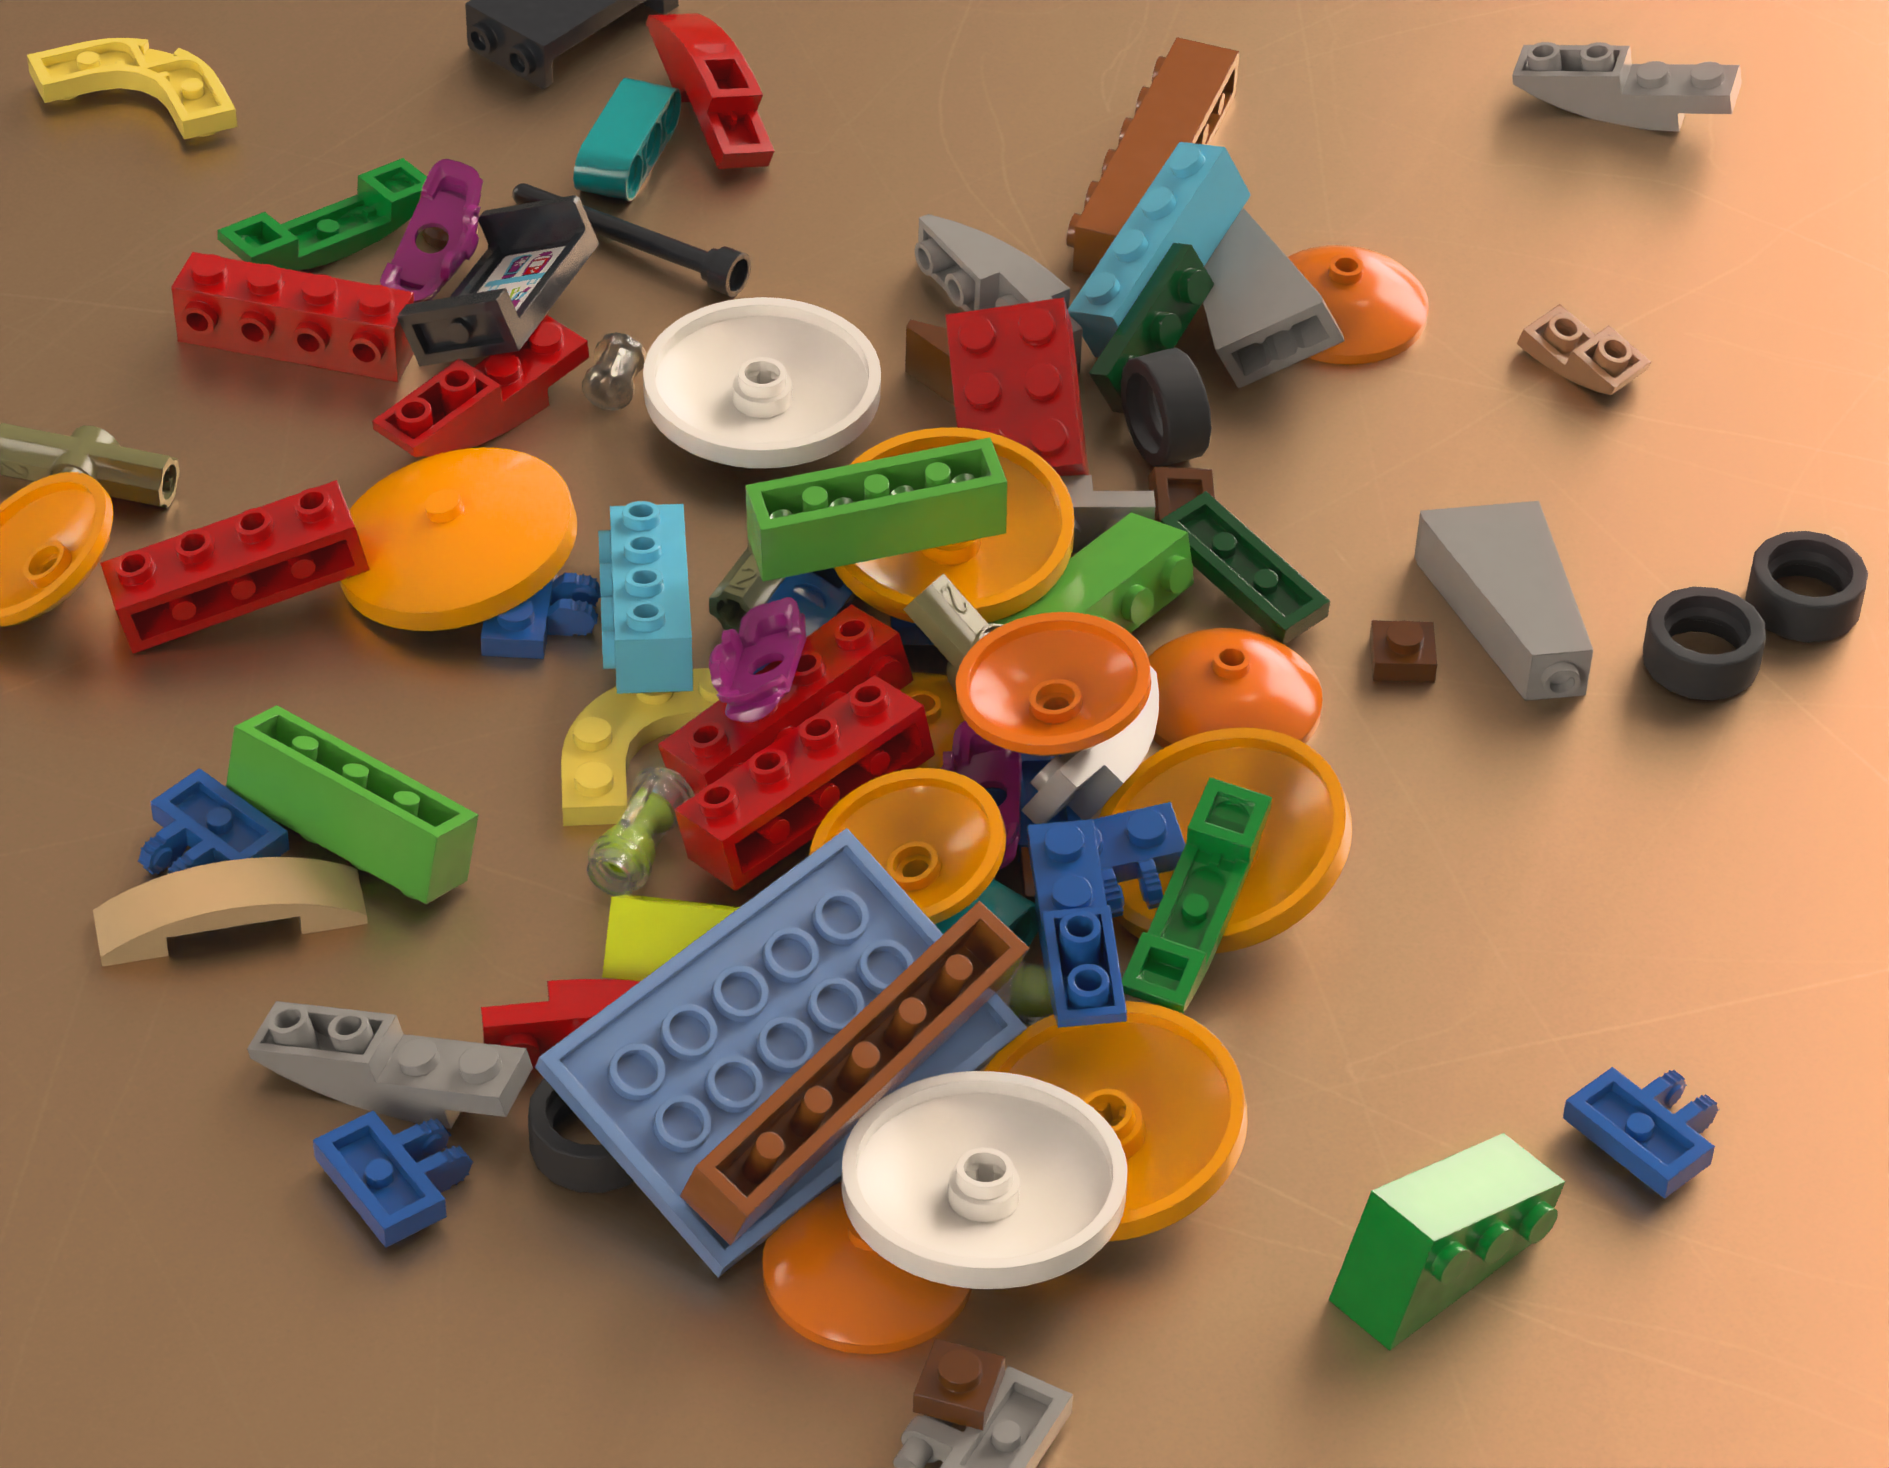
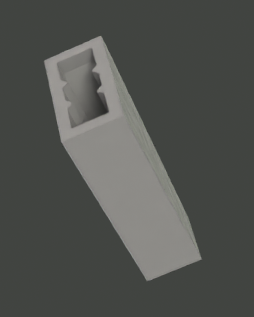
[1203,208,1345,388]
[1414,501,1593,701]

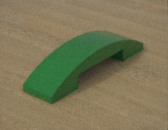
[217,158,427,271]
[1122,777,1272,1013]

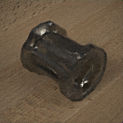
[582,332,646,411]

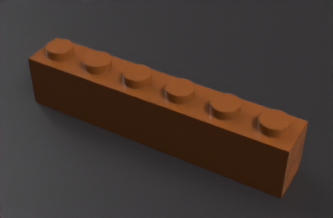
[1066,37,1239,275]
[680,900,1029,1246]

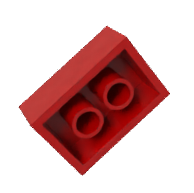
[945,297,1089,476]

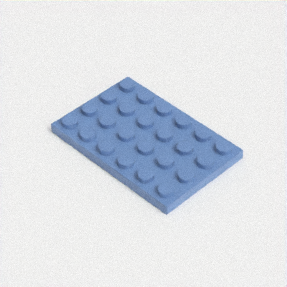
[535,828,1027,1277]

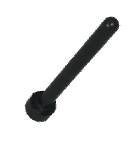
[512,183,751,297]

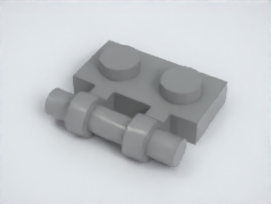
[893,1366,1073,1468]

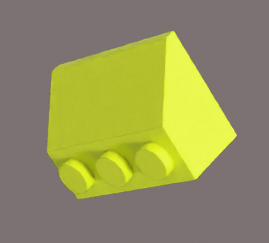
[602,894,740,981]

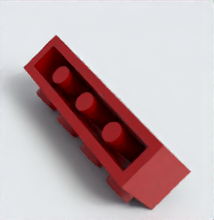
[171,252,414,382]
[100,480,370,654]
[658,604,914,800]
[674,675,935,891]

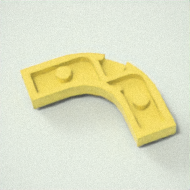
[27,38,237,140]
[561,668,719,826]

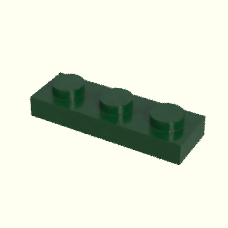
[1089,243,1214,413]
[1161,491,1330,645]

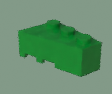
[1329,1133,1566,1351]

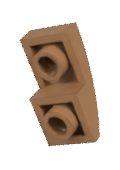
[1517,304,1651,395]

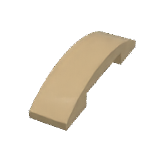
[93,857,368,967]

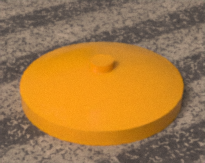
[834,428,1074,623]
[339,447,577,631]
[1098,728,1352,954]
[984,1001,1248,1242]

